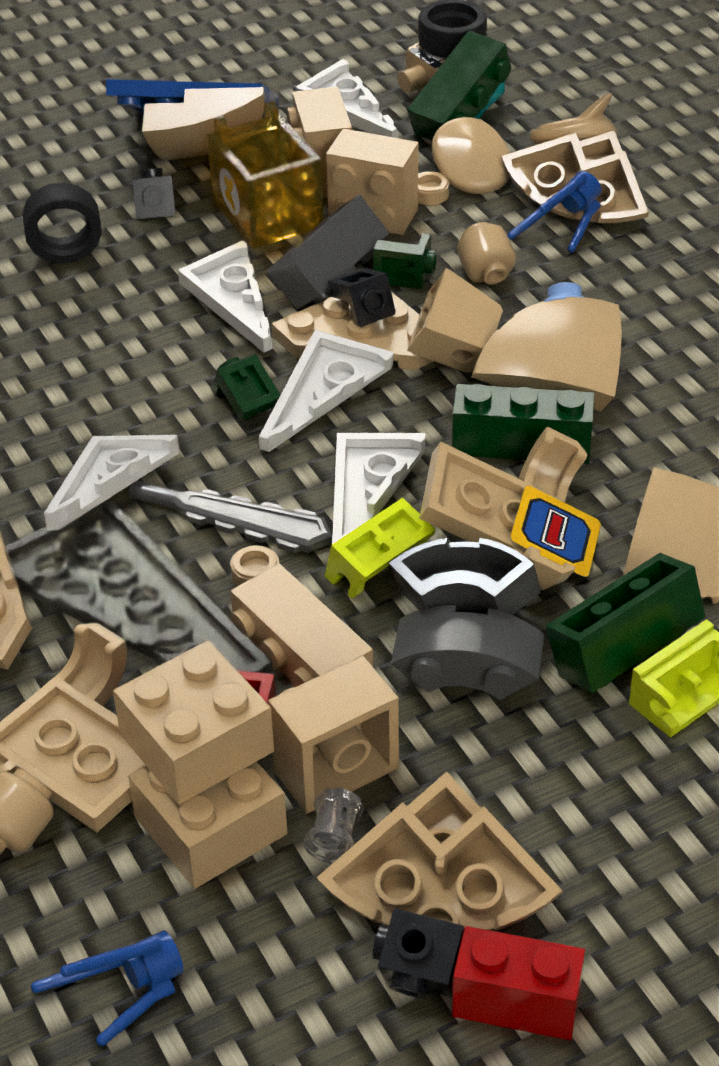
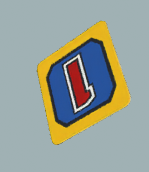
[510,486,601,577]

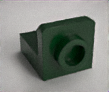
[374,233,437,290]
[211,354,280,421]

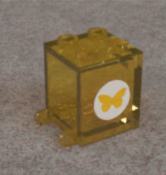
[207,101,324,249]

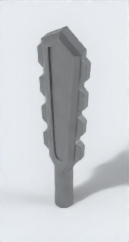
[129,481,332,553]

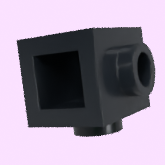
[372,908,464,998]

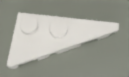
[295,59,398,138]
[178,240,273,353]
[259,330,394,452]
[332,433,425,544]
[44,435,180,530]

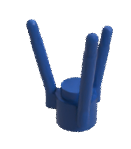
[508,170,602,253]
[31,930,184,1046]

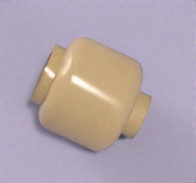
[457,222,516,285]
[0,769,54,855]

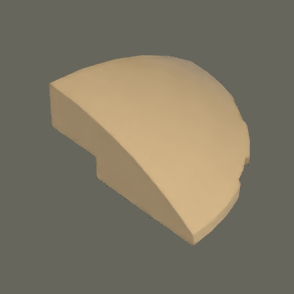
[142,87,265,160]
[501,130,649,223]
[471,297,622,412]
[623,467,719,604]
[316,772,563,930]

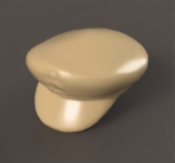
[530,93,618,145]
[432,117,511,194]

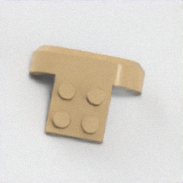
[419,427,587,590]
[0,623,146,832]

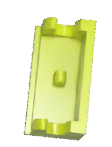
[325,498,436,598]
[629,619,719,738]

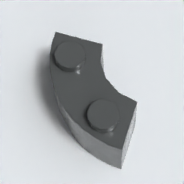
[389,538,541,615]
[391,605,544,700]

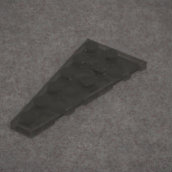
[5,498,273,674]

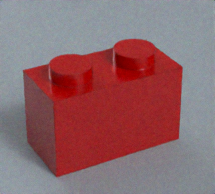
[452,926,585,1041]

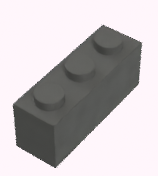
[267,194,389,310]

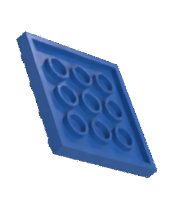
[106,79,279,116]

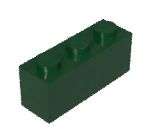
[407,30,512,141]
[452,384,594,464]
[545,553,706,693]

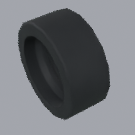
[418,0,487,58]
[22,182,102,264]

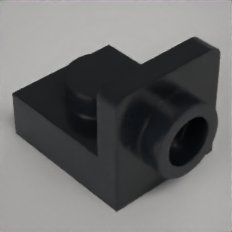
[328,268,396,327]

